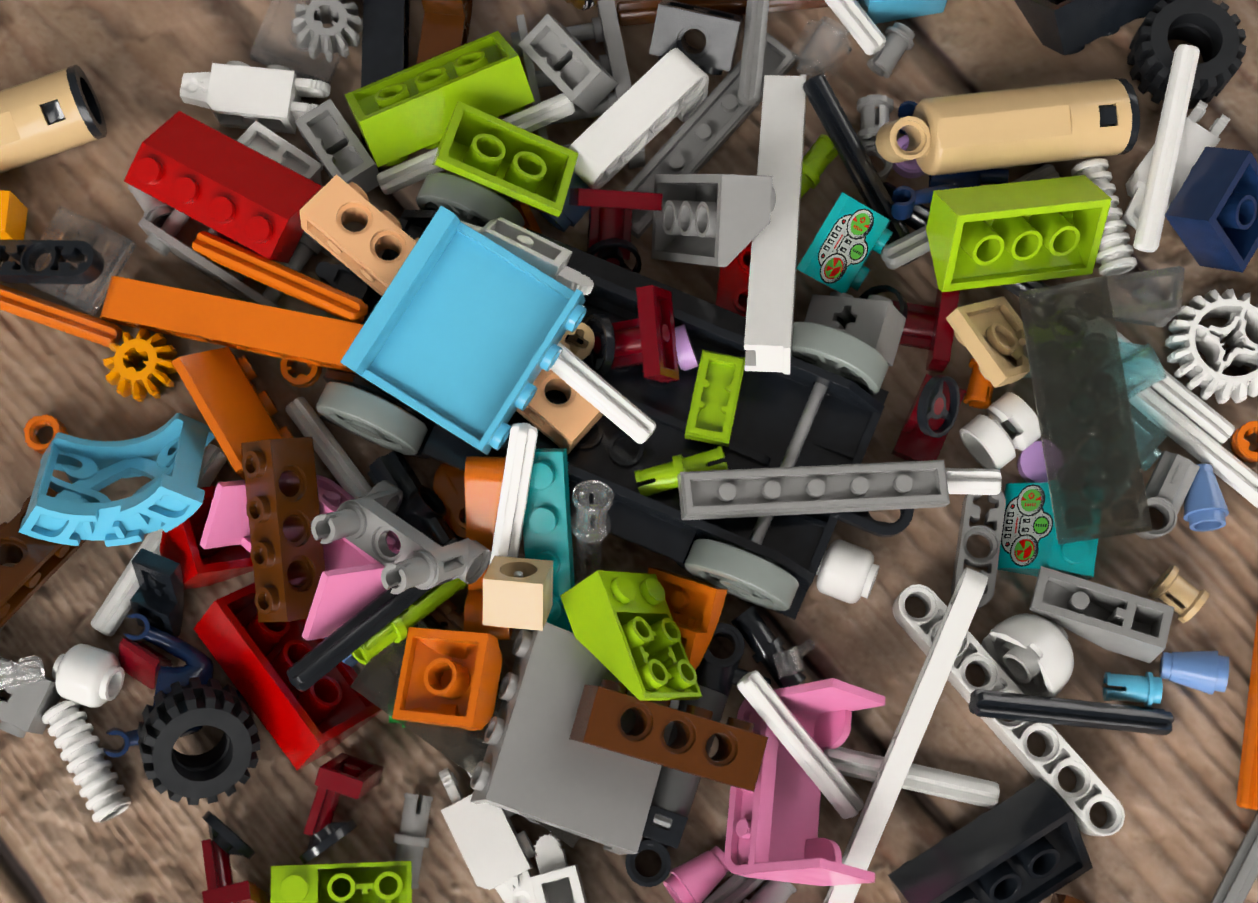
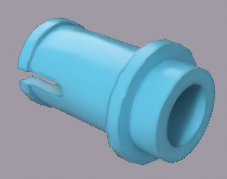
[1103,672,1163,708]

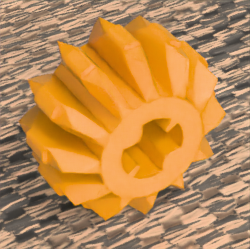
[103,328,177,402]

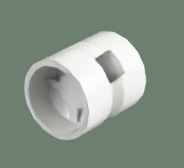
[959,392,1044,470]

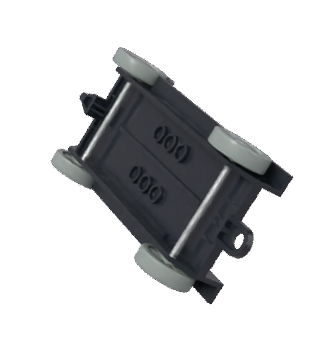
[315,172,914,620]

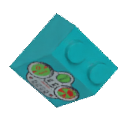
[796,192,893,294]
[997,482,1104,580]

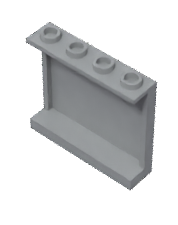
[470,622,680,855]

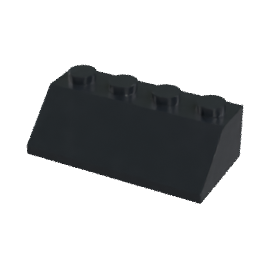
[1014,0,1167,56]
[888,778,1093,903]

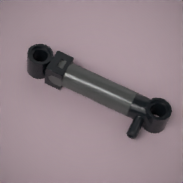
[625,623,771,887]

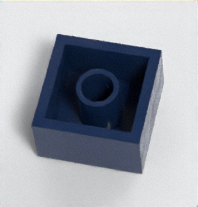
[1165,147,1258,273]

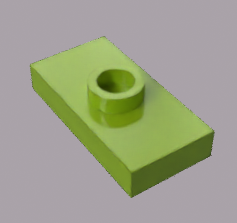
[685,350,745,447]

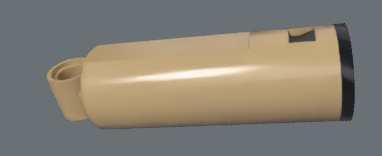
[0,65,107,174]
[875,78,1140,176]

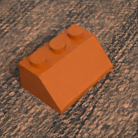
[171,347,294,480]

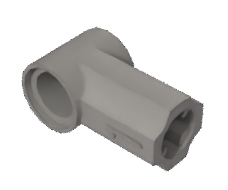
[1129,451,1200,540]

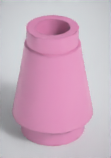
[663,846,729,903]

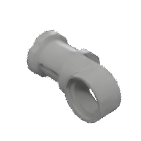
[857,94,894,182]

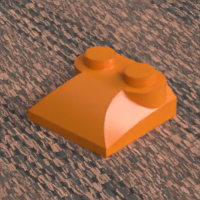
[392,627,503,731]

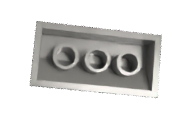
[651,174,776,267]

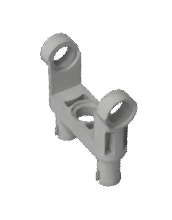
[311,480,491,594]

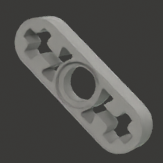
[951,491,1006,609]

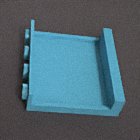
[340,206,587,455]

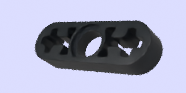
[0,240,104,285]

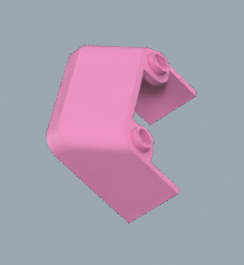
[199,475,401,641]
[724,678,885,886]

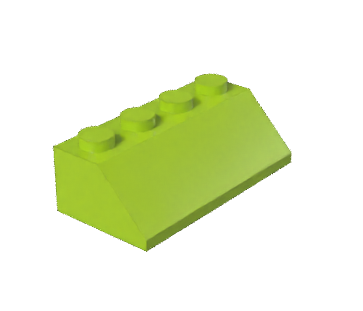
[344,31,535,167]
[926,175,1112,292]

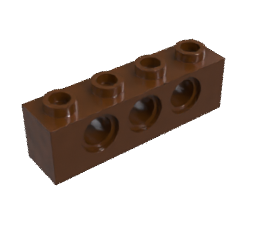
[241,437,325,623]
[0,487,86,628]
[569,679,768,792]

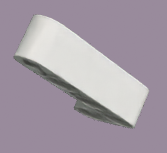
[568,48,709,189]

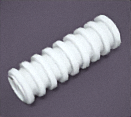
[1071,158,1137,277]
[42,700,132,823]

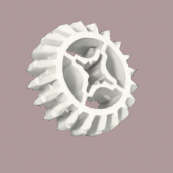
[1165,288,1258,404]

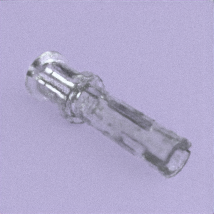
[570,480,614,585]

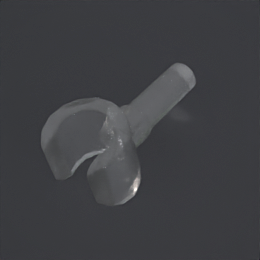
[773,639,815,678]

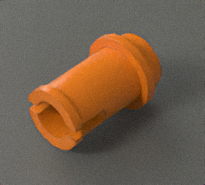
[963,358,994,409]

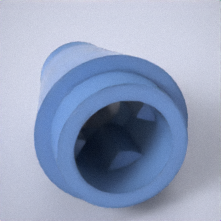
[1183,464,1229,532]
[1159,651,1229,695]

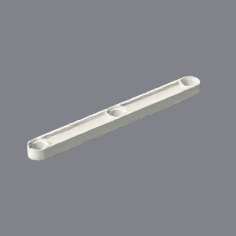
[823,567,988,903]

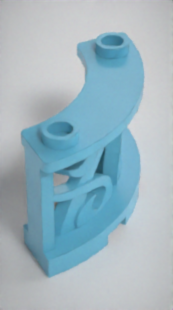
[19,413,215,547]

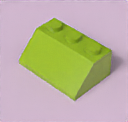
[432,101,579,217]

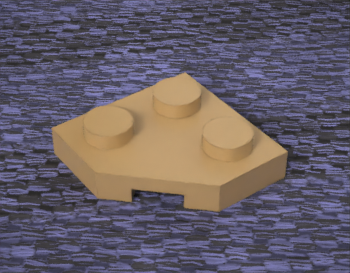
[946,296,1030,388]

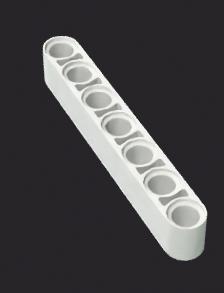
[892,584,1125,836]

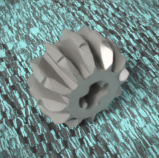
[291,0,363,63]

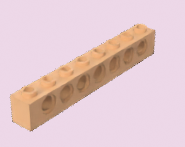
[299,174,603,454]

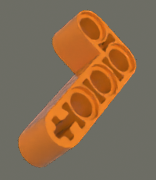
[464,456,513,640]

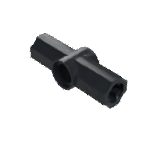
[368,451,456,546]

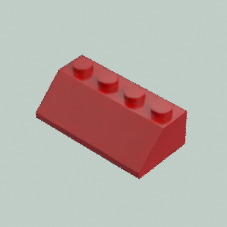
[124,111,324,264]
[193,582,383,770]

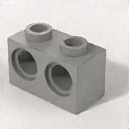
[518,13,619,114]
[295,99,379,193]

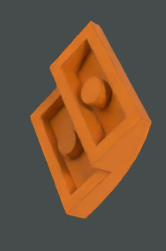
[647,567,727,670]

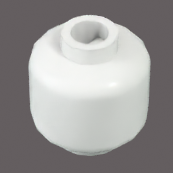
[816,539,880,604]
[52,644,125,707]

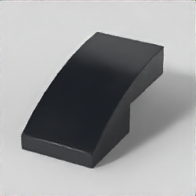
[130,548,184,637]

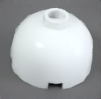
[982,613,1074,697]

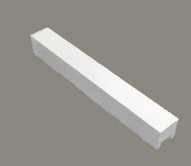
[744,74,807,375]

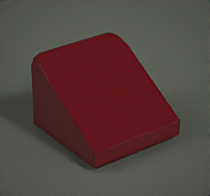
[119,638,173,690]

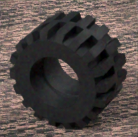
[1127,0,1247,109]
[137,677,260,805]

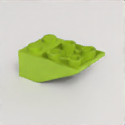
[560,570,703,701]
[270,861,412,903]

